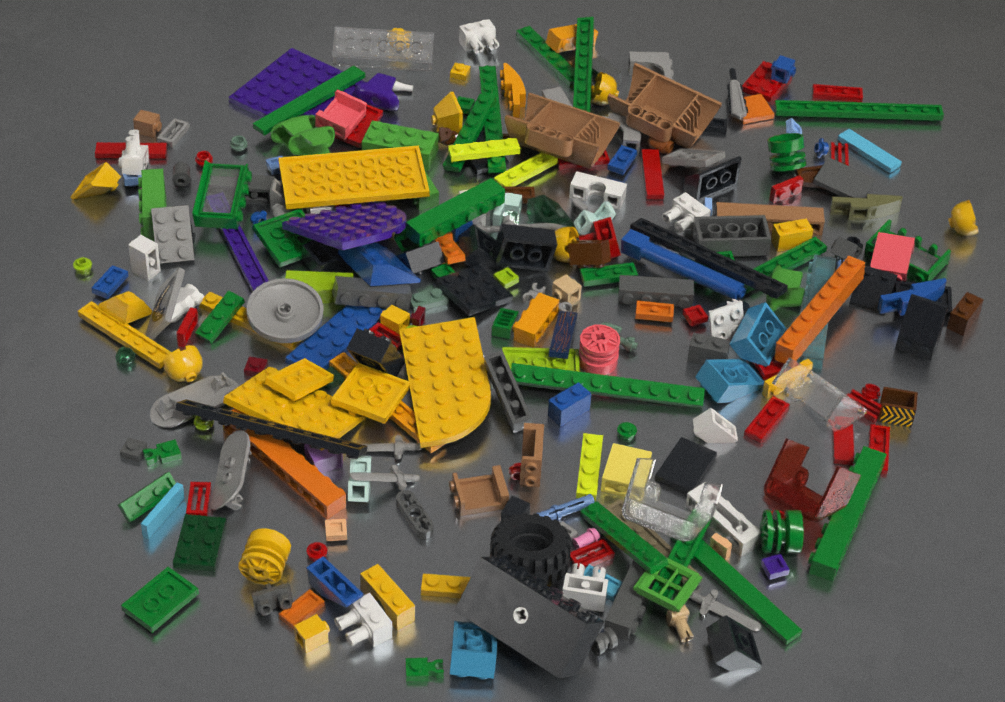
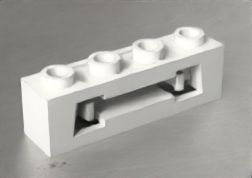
[685,482,762,557]

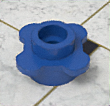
[814,138,829,159]
[250,210,267,229]

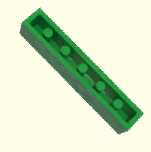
[406,178,505,247]

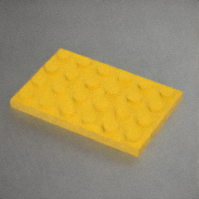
[223,366,366,451]

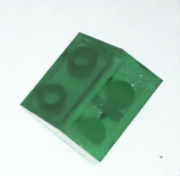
[527,194,575,227]

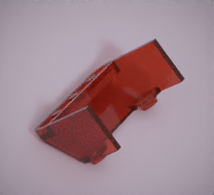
[764,438,861,523]

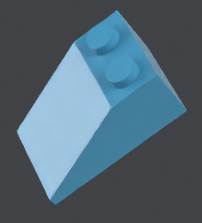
[695,359,764,403]
[450,621,497,680]

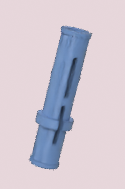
[536,494,595,521]

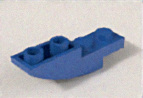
[877,278,947,316]

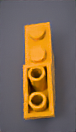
[500,63,526,118]

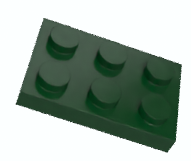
[172,514,227,572]

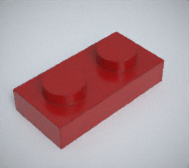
[769,175,804,204]

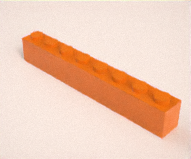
[775,256,865,367]
[223,408,346,520]

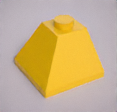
[431,92,463,138]
[70,162,121,200]
[98,291,152,324]

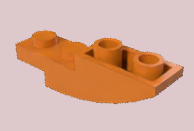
[430,231,466,265]

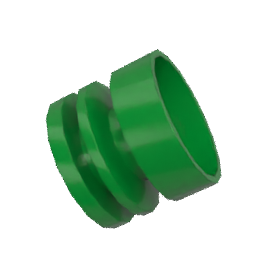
[767,133,806,171]
[760,510,804,554]

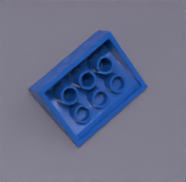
[338,242,421,286]

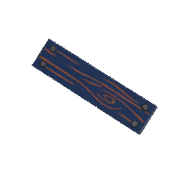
[549,311,578,359]

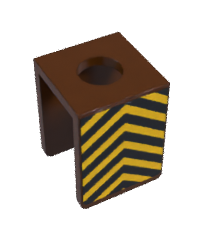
[878,387,918,428]

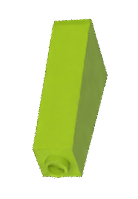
[285,270,354,304]

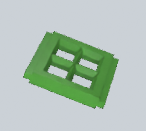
[633,557,703,613]

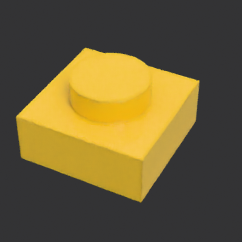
[450,63,471,81]

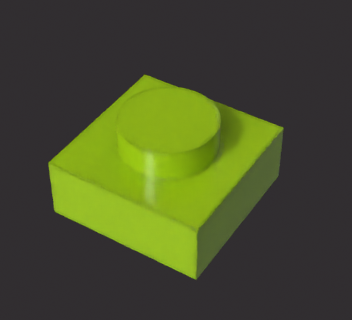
[493,267,519,289]

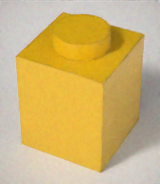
[380,305,410,335]
[294,614,330,653]

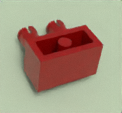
[579,217,621,259]

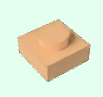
[325,519,347,541]
[709,533,732,560]

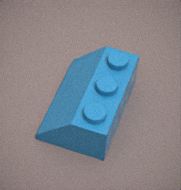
[729,302,787,366]

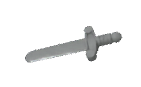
[362,435,422,459]
[350,465,420,491]
[690,589,761,631]

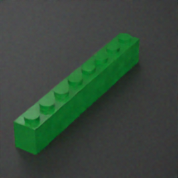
[808,446,887,582]

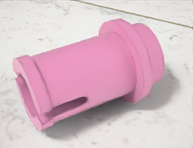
[572,528,600,549]

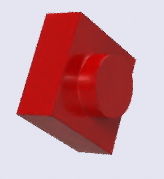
[682,304,708,327]

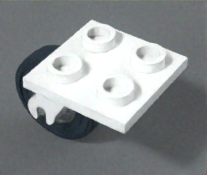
[708,299,750,340]

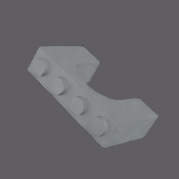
[628,52,675,81]

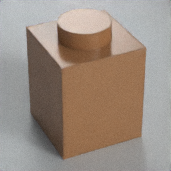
[133,110,162,138]

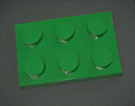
[121,567,199,633]

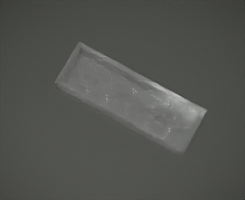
[332,26,435,71]

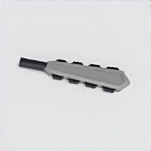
[727,68,748,119]

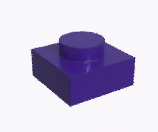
[761,554,790,580]

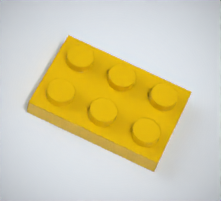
[265,358,334,401]

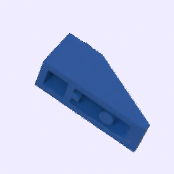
[306,556,363,608]

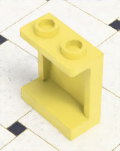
[601,443,652,500]

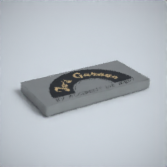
[145,267,185,340]

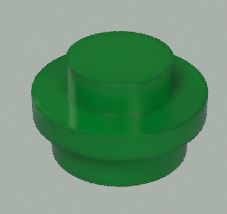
[617,422,637,441]

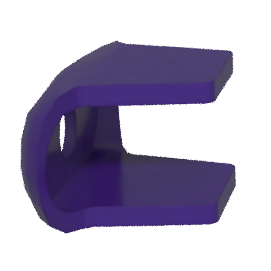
[355,73,399,111]

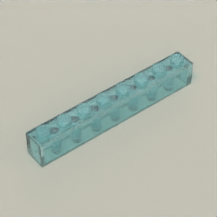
[797,255,836,373]

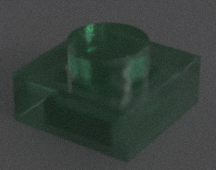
[324,366,344,391]

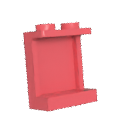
[315,89,367,140]
[870,232,915,282]

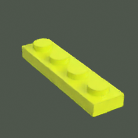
[448,138,520,162]
[494,152,558,187]
[576,433,603,500]

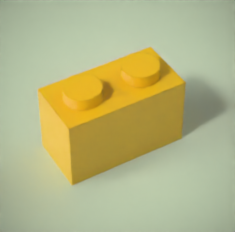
[771,218,813,252]

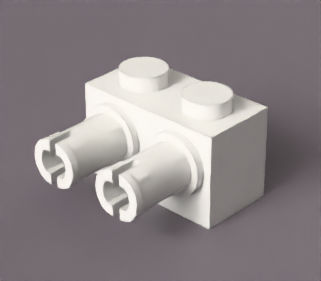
[459,19,499,53]
[119,130,149,175]
[662,192,711,233]
[563,563,608,612]
[334,593,392,647]

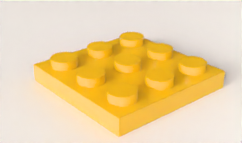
[331,363,411,424]

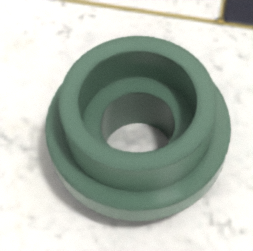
[230,135,247,151]

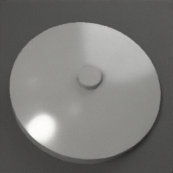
[247,278,324,343]

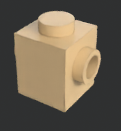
[552,274,582,304]

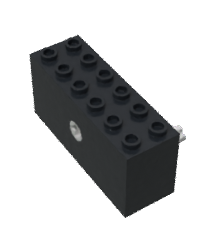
[454,555,604,679]

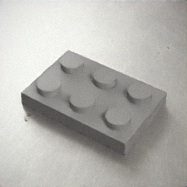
[662,148,725,169]
[151,205,194,264]

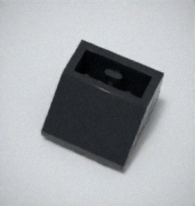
[302,240,353,273]

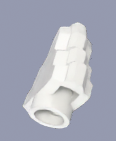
[171,284,204,323]

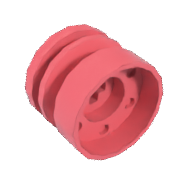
[579,325,620,375]

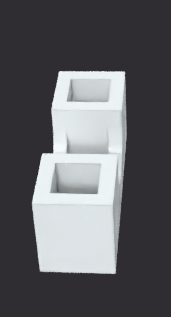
[569,171,627,210]

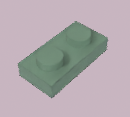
[410,288,449,313]

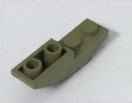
[830,194,903,220]

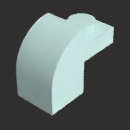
[490,193,522,226]
[573,201,616,235]
[348,456,372,502]

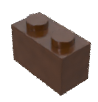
[568,240,611,268]
[947,292,984,336]

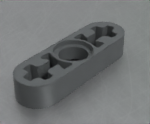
[396,490,434,539]

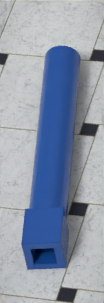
[621,229,746,300]

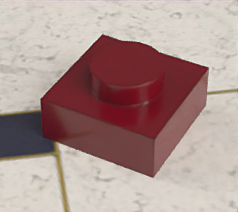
[410,306,426,327]
[244,356,268,377]

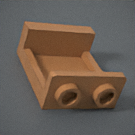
[520,423,544,487]
[449,465,509,516]

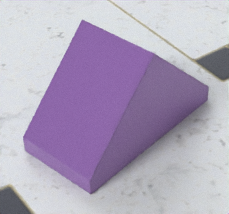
[304,444,343,473]

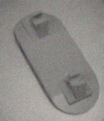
[150,372,239,428]
[210,430,252,510]

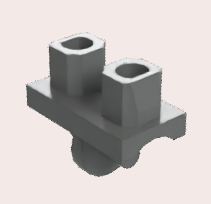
[251,583,293,616]

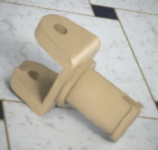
[666,605,694,643]

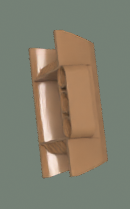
[607,63,722,148]
[505,93,620,169]

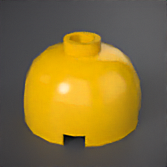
[591,72,619,107]
[948,200,979,236]
[553,227,579,263]
[162,345,203,382]

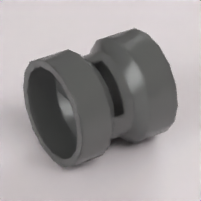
[591,627,618,656]

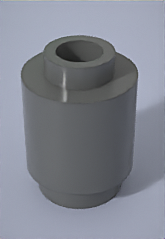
[172,162,190,187]

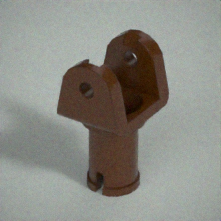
[437,127,458,146]

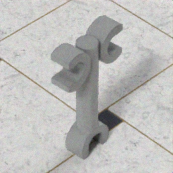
[522,282,572,312]

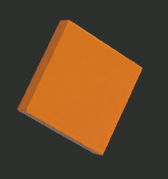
[740,94,775,124]

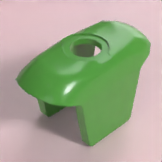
[271,115,316,149]
[288,126,335,156]
[766,264,805,311]

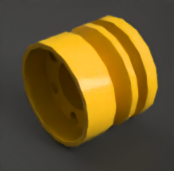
[238,528,291,585]

